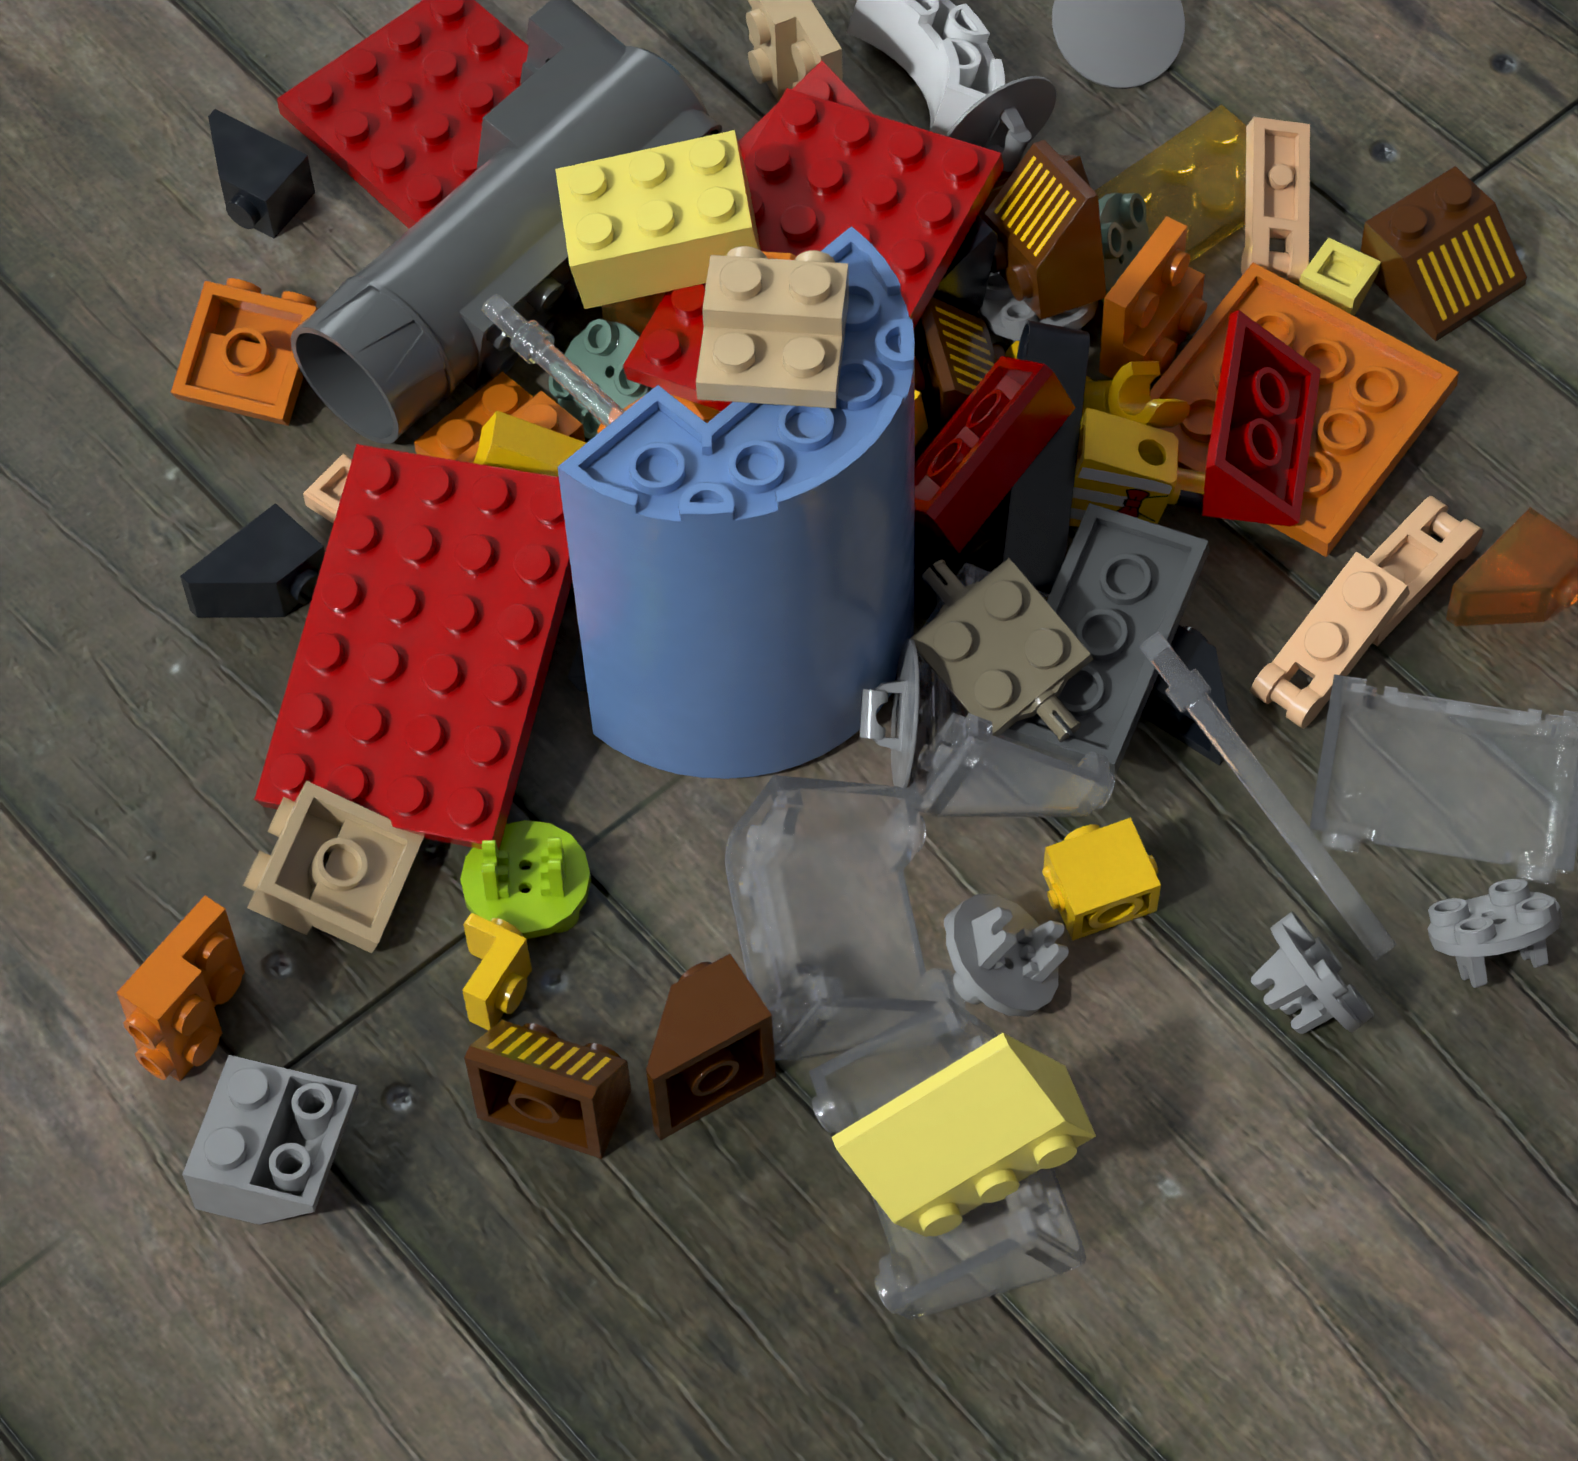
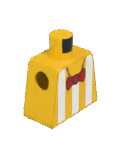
[1069,408,1205,527]

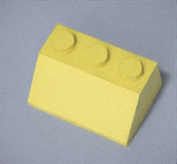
[832,1033,1096,1237]

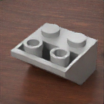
[182,1055,359,1225]

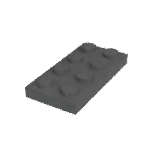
[1001,503,1210,774]

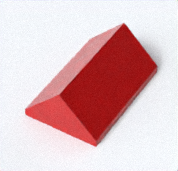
[1202,310,1321,527]
[914,356,1075,553]

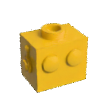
[1042,817,1161,941]

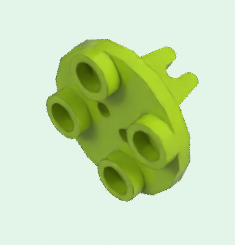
[460,820,591,939]

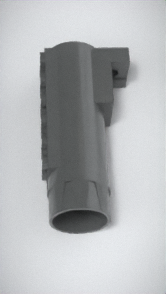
[291,0,722,444]

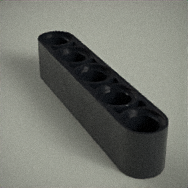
[991,320,1090,602]

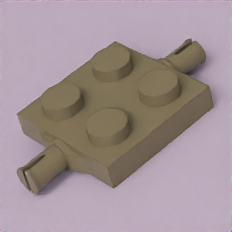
[910,558,1093,742]

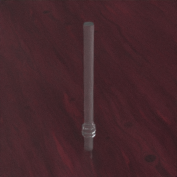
[481,294,625,427]
[1139,631,1397,960]

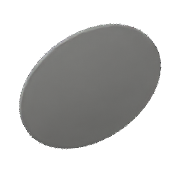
[1052,0,1185,88]
[946,76,1057,172]
[859,638,920,793]

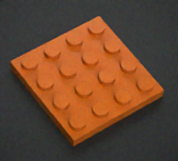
[1150,262,1459,557]

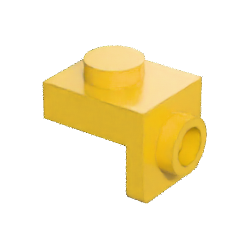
[462,913,532,1031]

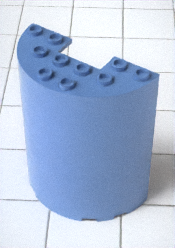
[557,226,915,779]

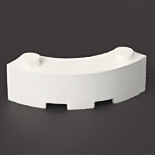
[846,0,1005,136]

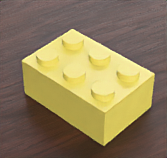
[555,130,761,309]

